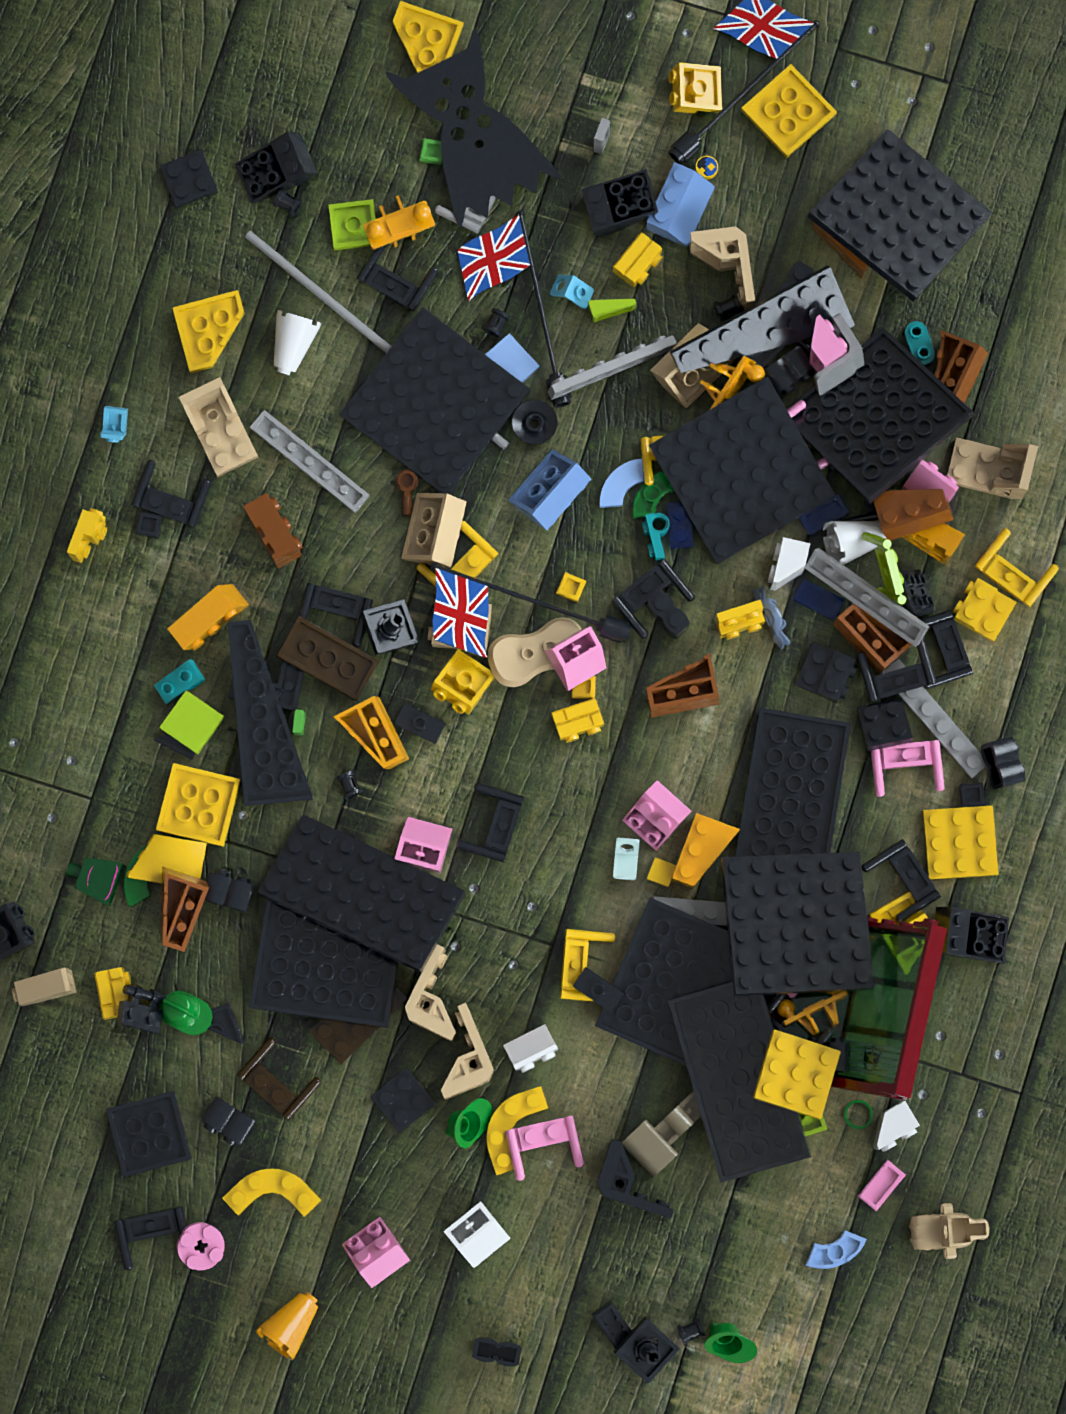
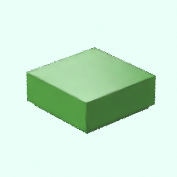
[419,138,442,166]
[293,709,306,736]

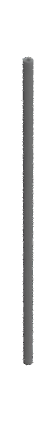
[245,231,509,450]

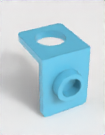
[550,274,594,309]

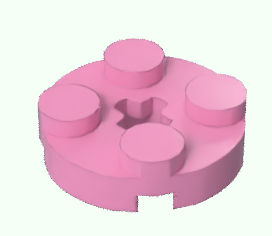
[176,1222,225,1270]

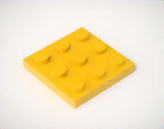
[741,64,837,158]
[156,763,241,847]
[923,806,999,880]
[753,1029,841,1119]

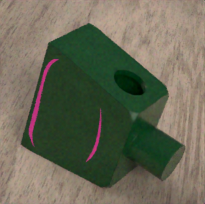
[66,857,125,907]

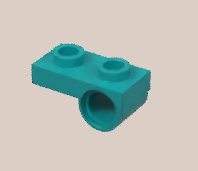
[642,513,669,563]
[154,660,205,704]

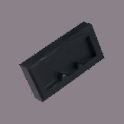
[394,703,446,745]
[573,967,625,1013]
[591,1300,638,1349]

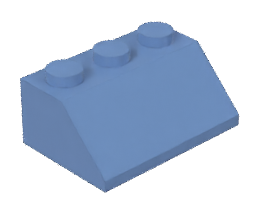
[646,162,715,247]
[508,449,591,530]

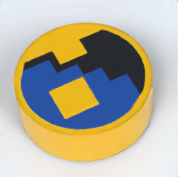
[695,156,718,180]

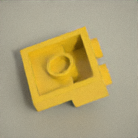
[668,63,722,113]
[67,508,107,563]
[953,578,1017,642]
[715,599,765,640]
[431,649,495,715]

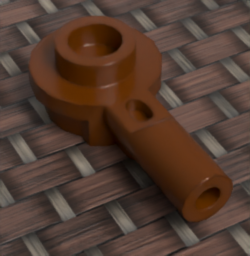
[395,470,418,516]

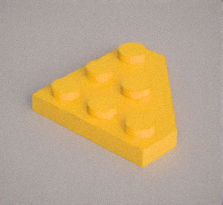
[393,1,464,80]
[173,290,245,374]

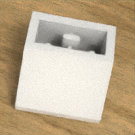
[768,537,810,591]
[503,1024,558,1073]
[873,1101,920,1152]
[444,1201,510,1268]

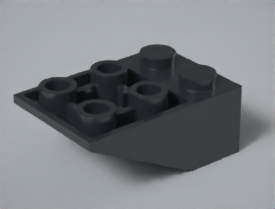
[235,132,318,204]
[581,169,658,238]
[935,907,1009,964]

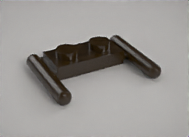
[237,1037,321,1120]

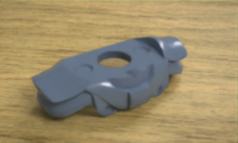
[752,586,790,650]

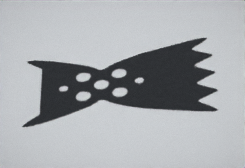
[386,29,561,228]

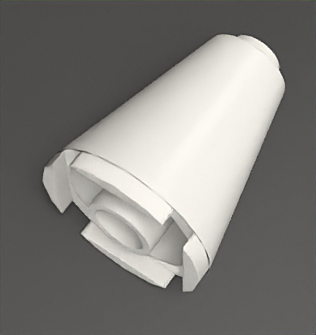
[274,310,321,375]
[823,521,886,565]

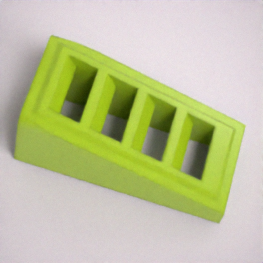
[588,299,636,323]

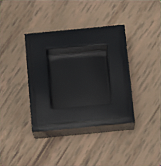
[135,512,163,539]
[959,783,985,808]

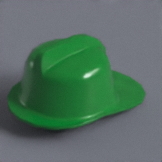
[160,990,213,1035]
[445,1098,493,1148]
[704,1322,757,1363]

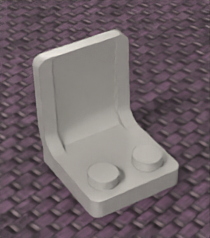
[814,313,864,395]

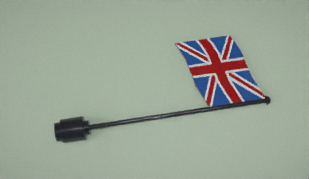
[668,0,820,165]
[458,210,572,408]
[431,562,632,659]

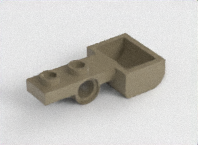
[622,1091,701,1178]

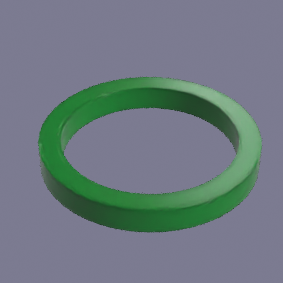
[844,1100,873,1129]

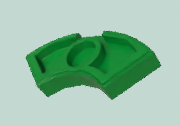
[632,471,674,520]
[124,845,151,907]

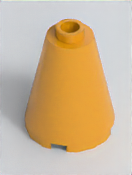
[256,1292,318,1360]

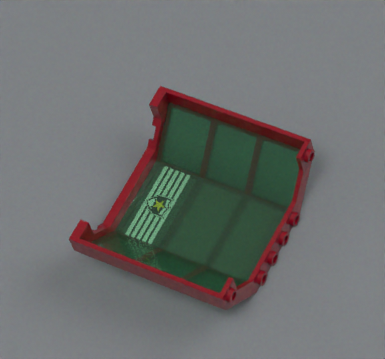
[767,917,947,1100]

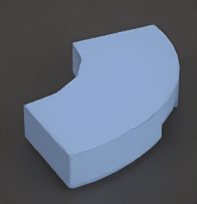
[600,459,644,508]
[805,1230,867,1269]

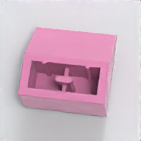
[809,315,848,373]
[901,460,959,502]
[545,626,606,691]
[622,780,692,851]
[395,817,453,873]
[342,1217,410,1288]

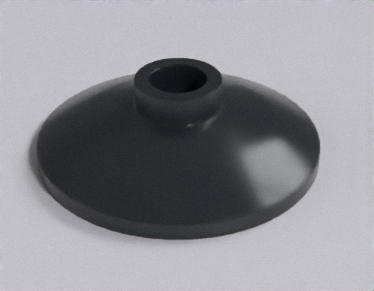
[512,400,558,445]

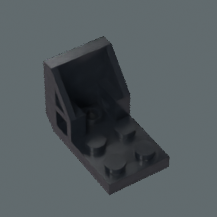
[597,1139,674,1219]

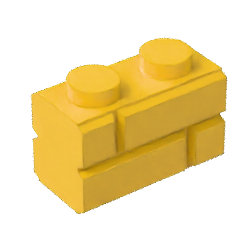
[613,232,663,287]
[551,698,604,743]
[94,967,131,1020]

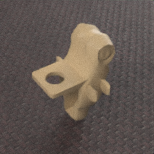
[909,1203,989,1259]

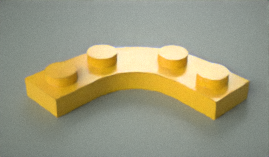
[487,1086,548,1175]
[222,1169,322,1217]

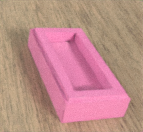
[858,1160,906,1211]

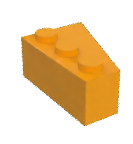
[902,523,965,565]
[167,584,250,650]
[334,696,409,769]
[671,813,740,889]

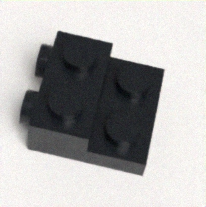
[795,643,858,703]
[0,902,35,961]

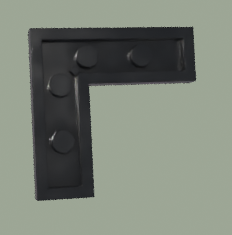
[228,661,305,711]

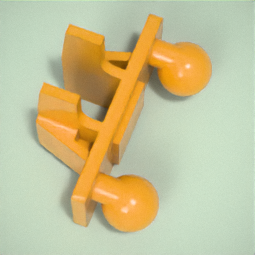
[363,195,435,250]
[699,356,765,409]
[776,991,848,1037]

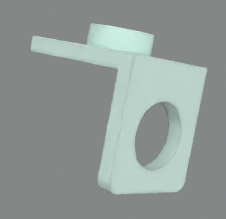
[613,838,639,880]

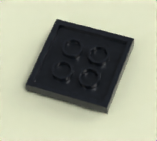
[106,1091,192,1177]

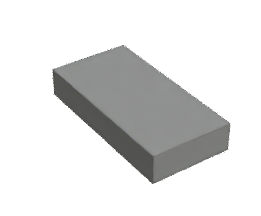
[594,118,610,154]

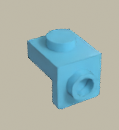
[100,406,128,442]

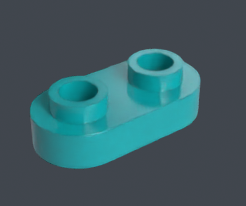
[904,321,935,366]

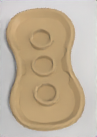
[488,618,582,687]

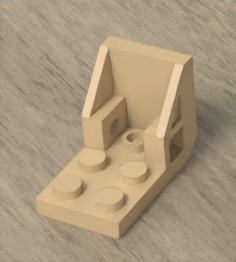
[689,226,755,311]
[179,377,258,477]
[947,437,1038,499]
[405,944,457,1042]
[441,1003,494,1100]

